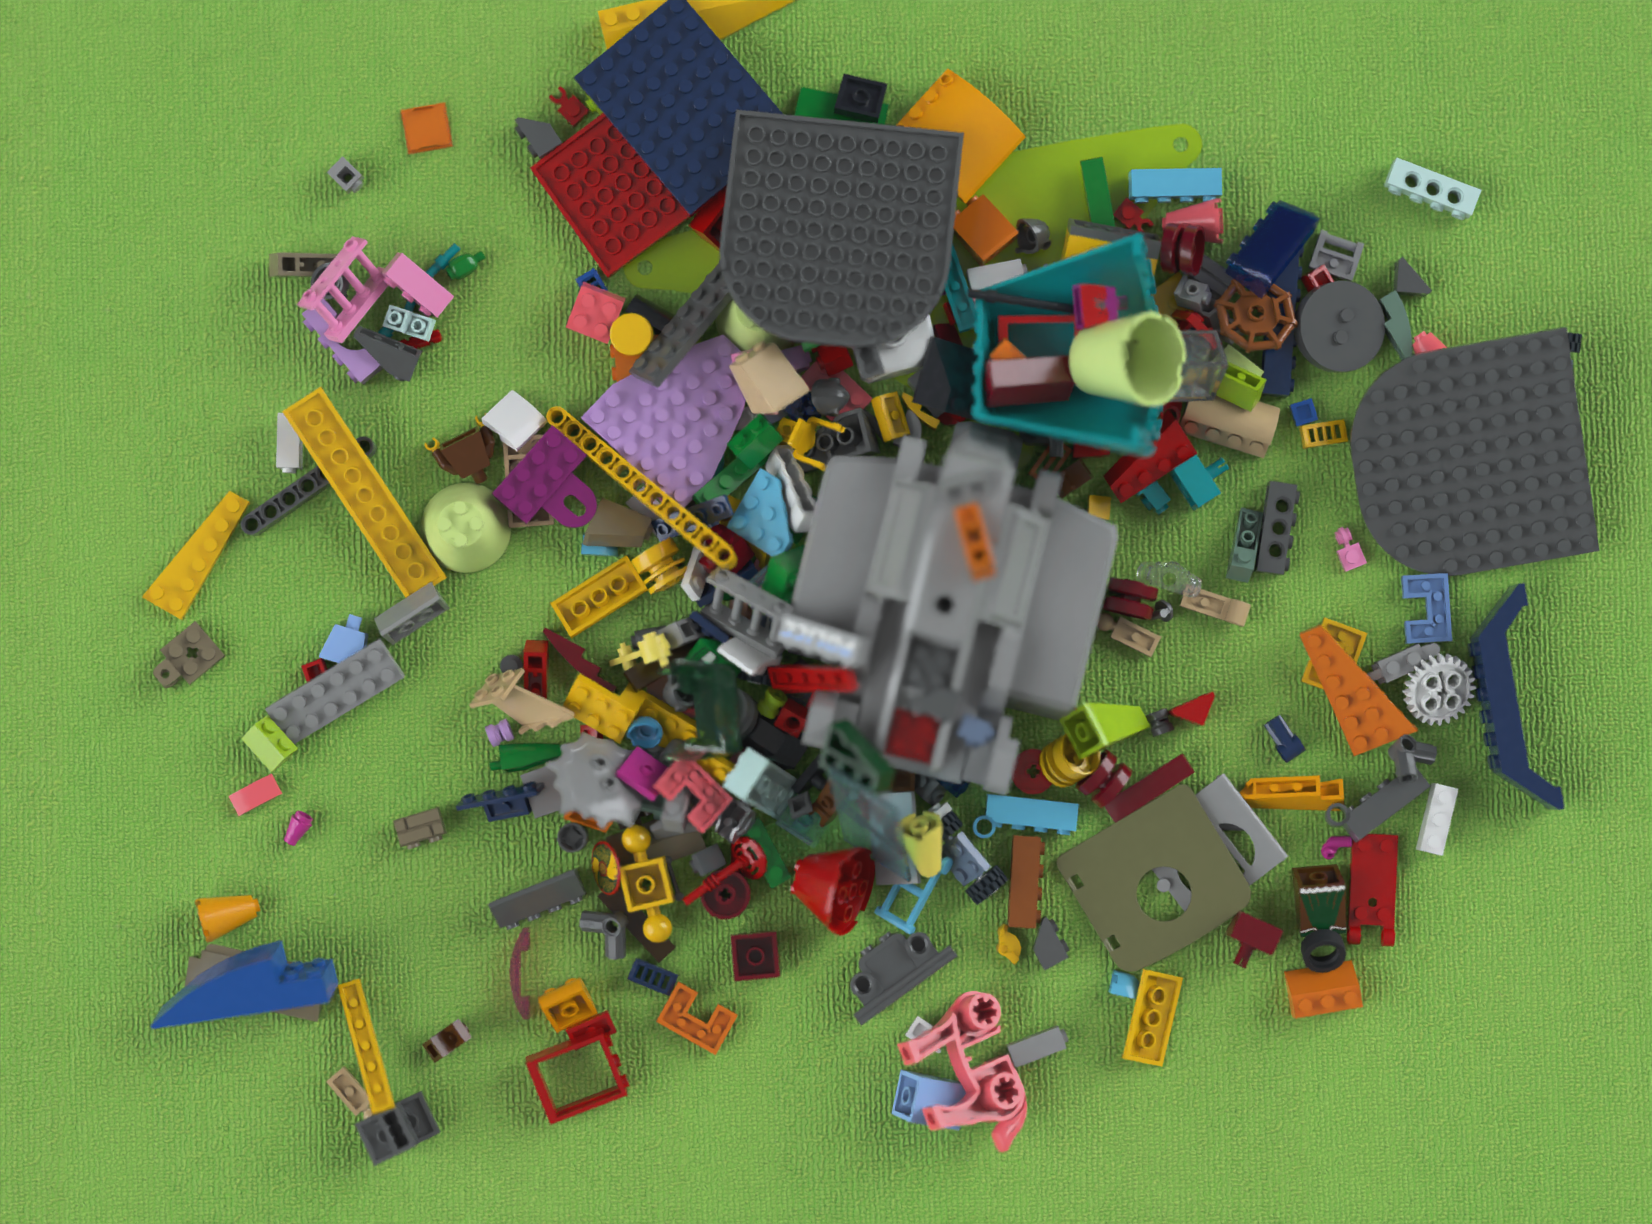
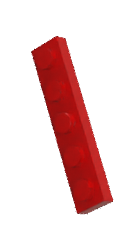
[767,664,858,692]

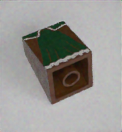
[1292,864,1346,937]

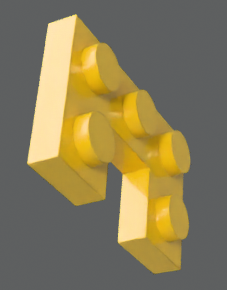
[1300,618,1368,690]

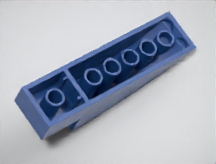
[151,940,339,1029]

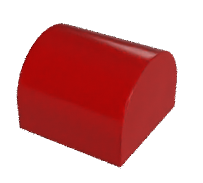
[301,658,328,682]

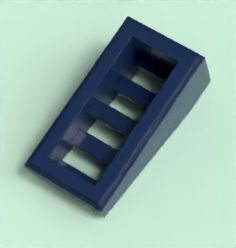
[627,957,678,996]

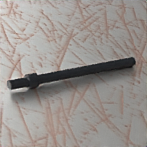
[967,289,1075,314]

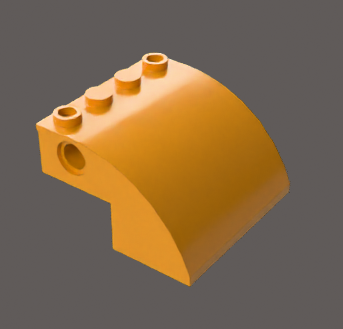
[895,68,1026,204]

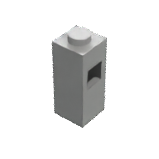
[1006,1025,1068,1068]

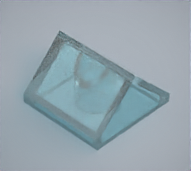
[776,794,829,849]

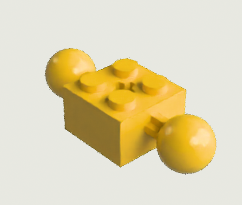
[620,824,675,943]

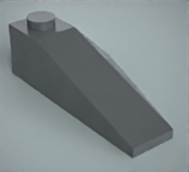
[793,407,880,474]

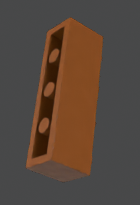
[1007,835,1045,929]

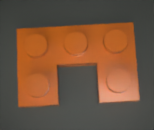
[656,981,738,1055]

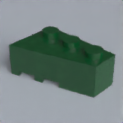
[819,718,895,796]

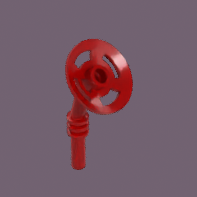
[682,836,767,906]

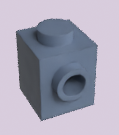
[957,714,995,748]

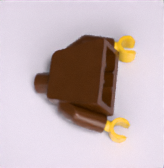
[424,413,495,484]

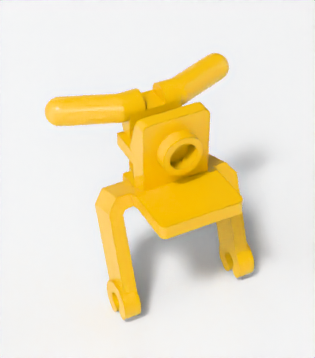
[777,406,846,471]

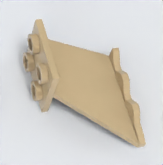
[469,668,575,735]

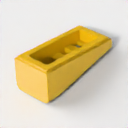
[1299,419,1348,449]

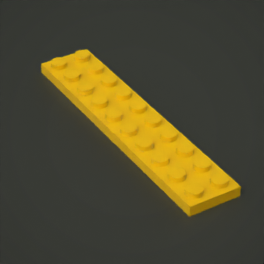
[282,387,447,598]

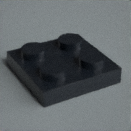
[834,74,888,124]

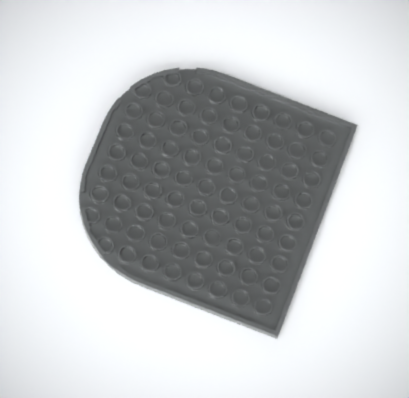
[720,110,964,348]
[1350,327,1600,576]

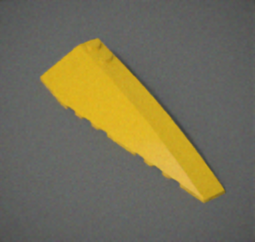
[598,0,795,50]

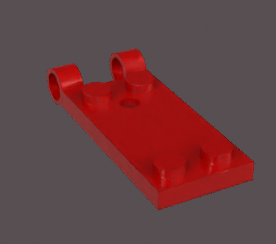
[1347,834,1398,947]

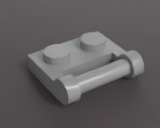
[1308,229,1364,282]

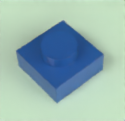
[1289,398,1319,427]

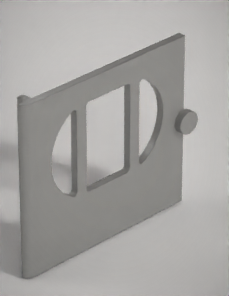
[1152,773,1288,911]

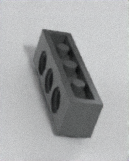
[1254,481,1300,576]

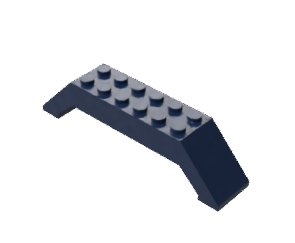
[1467,583,1565,810]

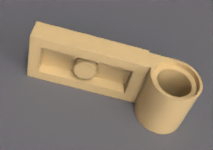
[1179,584,1251,627]

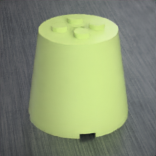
[1069,312,1186,406]

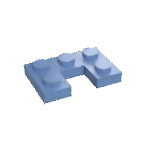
[1401,573,1452,644]

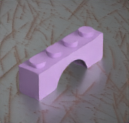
[302,298,383,385]

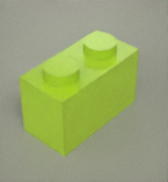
[1210,361,1266,412]
[241,715,298,773]

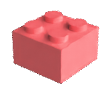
[566,281,626,344]

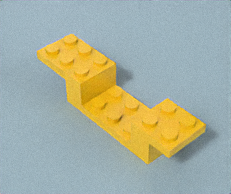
[562,674,736,790]

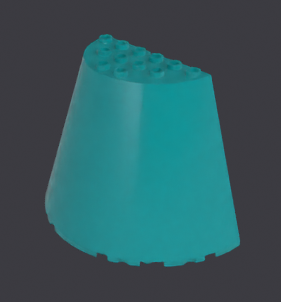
[972,233,1163,457]

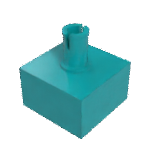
[1169,455,1229,511]

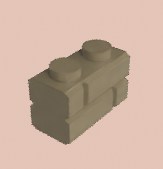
[393,807,447,849]

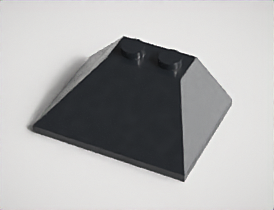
[912,336,979,422]

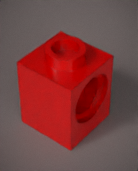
[773,698,810,738]

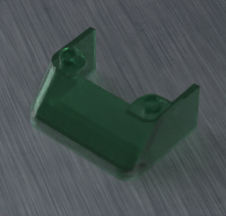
[657,659,741,761]

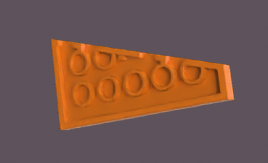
[1299,624,1418,756]

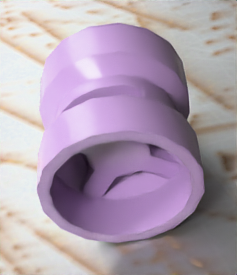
[485,718,514,747]

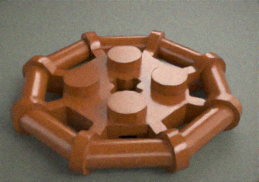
[1214,275,1298,353]

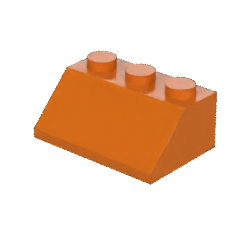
[1284,960,1363,1019]

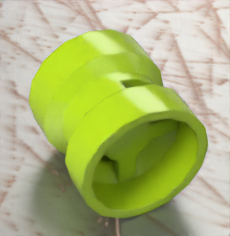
[757,687,787,719]

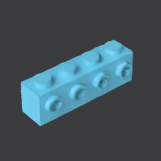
[1128,168,1222,203]

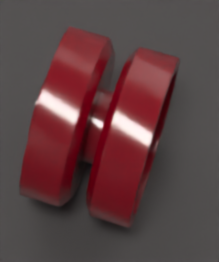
[1160,223,1205,276]
[1102,577,1158,621]
[1075,749,1133,808]
[700,869,751,919]

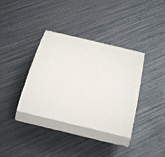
[482,390,547,451]
[717,637,782,675]

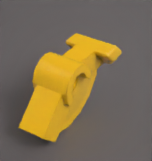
[996,924,1021,965]

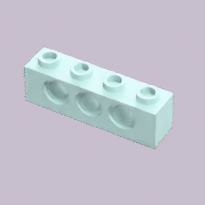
[1384,158,1481,220]

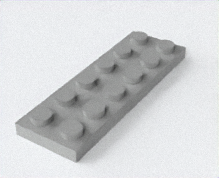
[265,638,405,744]

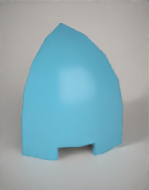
[581,533,619,557]
[1108,969,1140,999]

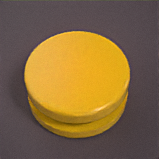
[610,313,654,356]

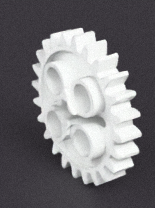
[1403,653,1476,726]

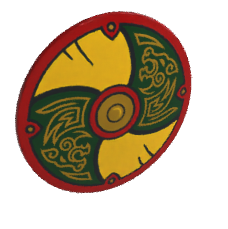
[591,841,621,895]

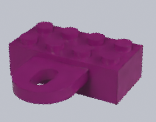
[492,425,597,528]

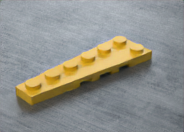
[142,491,251,620]

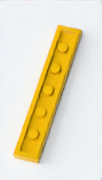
[337,978,396,1115]

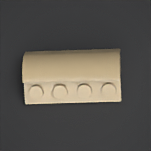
[1179,383,1280,458]

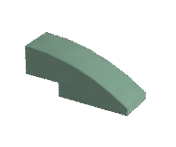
[1378,290,1412,360]

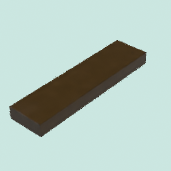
[624,637,706,693]
[597,886,676,963]

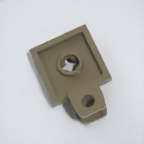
[153,621,225,688]

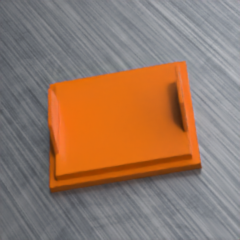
[401,102,453,154]

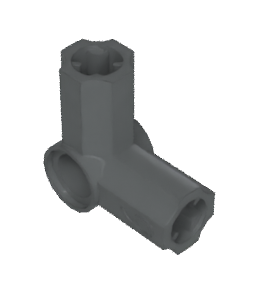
[1388,735,1437,784]
[579,910,629,960]

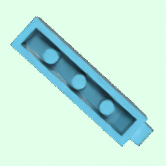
[972,794,1079,838]

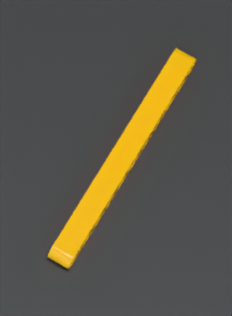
[546,406,737,570]

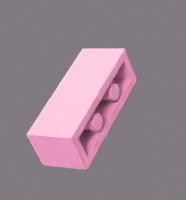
[381,252,454,318]

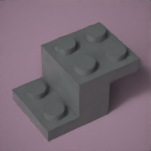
[355,1091,441,1166]

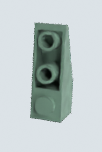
[1226,508,1263,583]

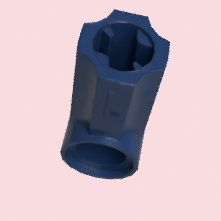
[1263,715,1306,763]

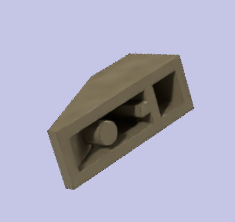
[269,252,337,277]

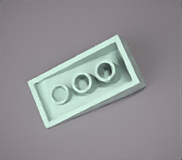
[723,747,798,820]

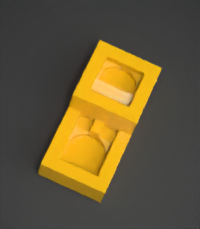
[901,392,940,430]

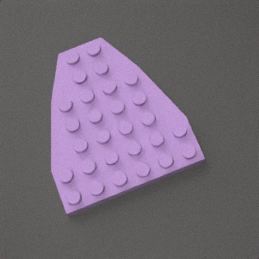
[581,334,746,508]

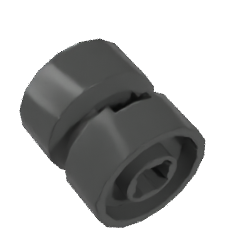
[557,822,589,853]

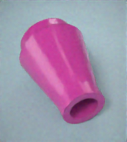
[283,810,313,846]

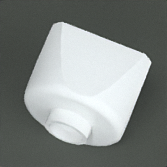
[855,315,934,383]

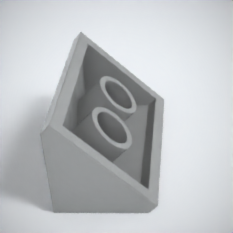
[374,582,450,645]

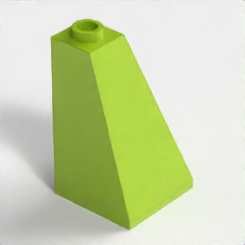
[1059,703,1150,760]

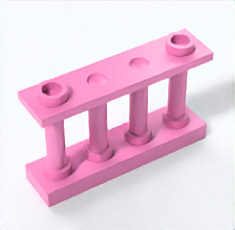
[297,236,388,343]

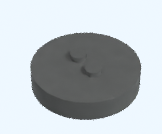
[1294,281,1385,373]

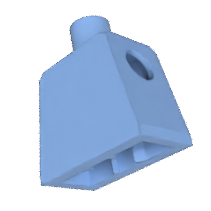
[319,614,368,663]

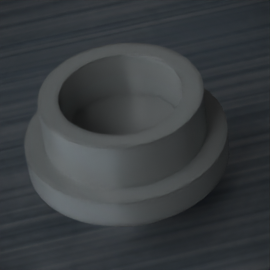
[500,655,523,673]

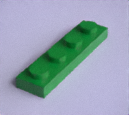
[692,453,770,504]

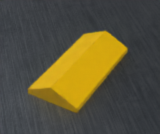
[550,555,648,639]
[1122,969,1183,1067]

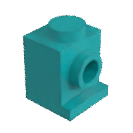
[1135,481,1171,515]

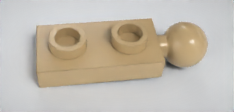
[1097,613,1161,657]
[326,1066,373,1119]

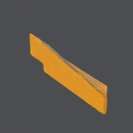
[1239,775,1344,811]

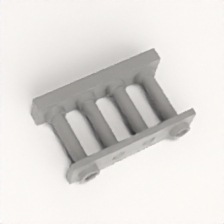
[700,566,795,659]

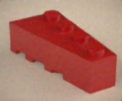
[1103,409,1198,503]

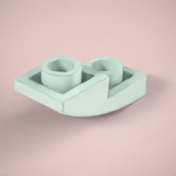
[383,305,436,342]

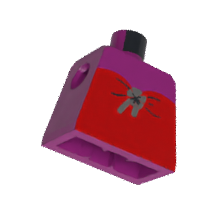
[1072,284,1128,330]

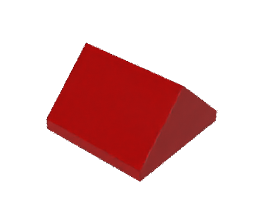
[1168,691,1215,726]

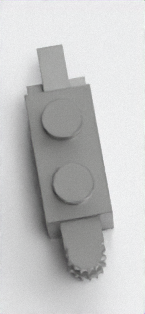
[1367,643,1441,684]

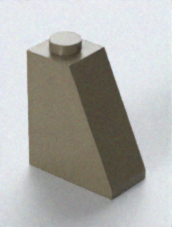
[583,498,654,547]

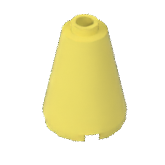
[897,811,942,877]

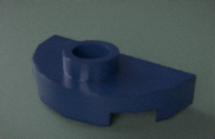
[689,610,729,644]

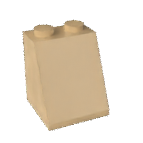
[729,341,810,414]

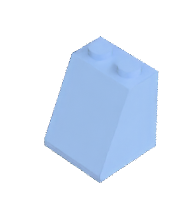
[892,1069,966,1130]

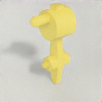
[608,631,672,674]

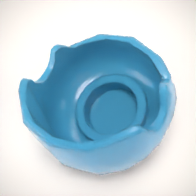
[627,716,663,748]

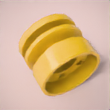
[631,537,687,595]
[1040,733,1101,788]

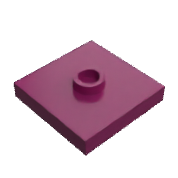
[615,746,668,802]

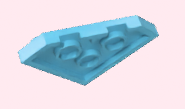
[727,468,793,557]

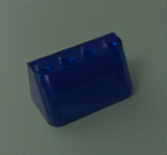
[1225,200,1321,299]

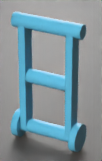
[874,857,953,935]

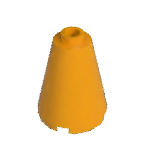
[195,895,260,943]

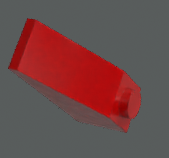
[523,640,549,700]

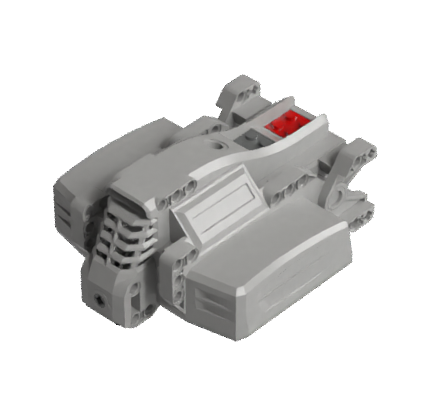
[787,422,1118,795]

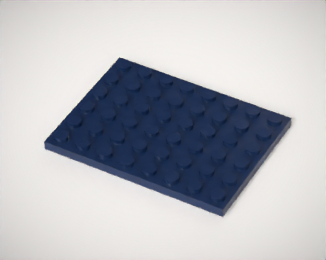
[574,0,783,216]

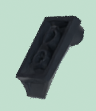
[731,700,808,770]

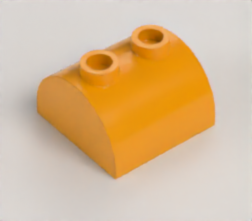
[538,977,598,1033]

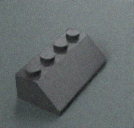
[488,868,587,930]

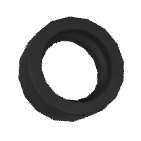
[1301,929,1346,973]

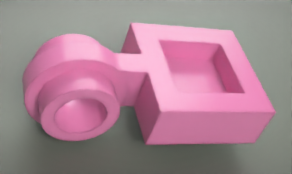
[1334,527,1367,572]

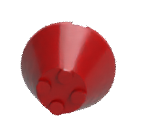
[790,846,875,936]

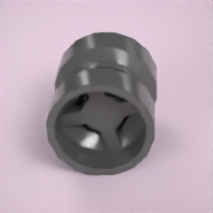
[1146,708,1174,737]

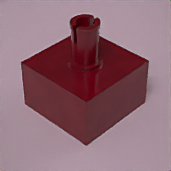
[1225,911,1284,969]

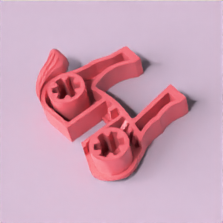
[897,991,1027,1153]

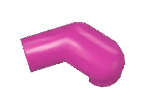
[1321,836,1352,860]

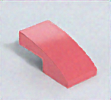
[229,774,282,816]

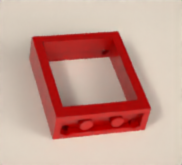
[998,314,1082,384]
[525,1027,630,1125]

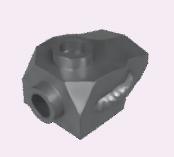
[715,796,756,844]

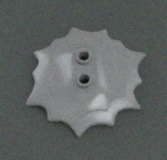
[546,732,647,829]

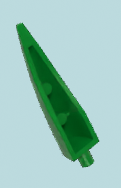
[489,743,562,774]

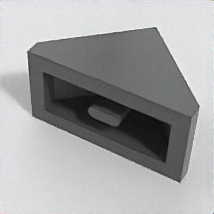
[1393,257,1432,297]

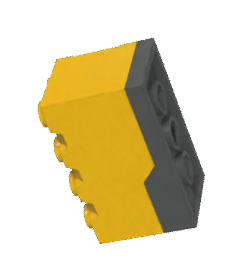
[1060,218,1161,275]

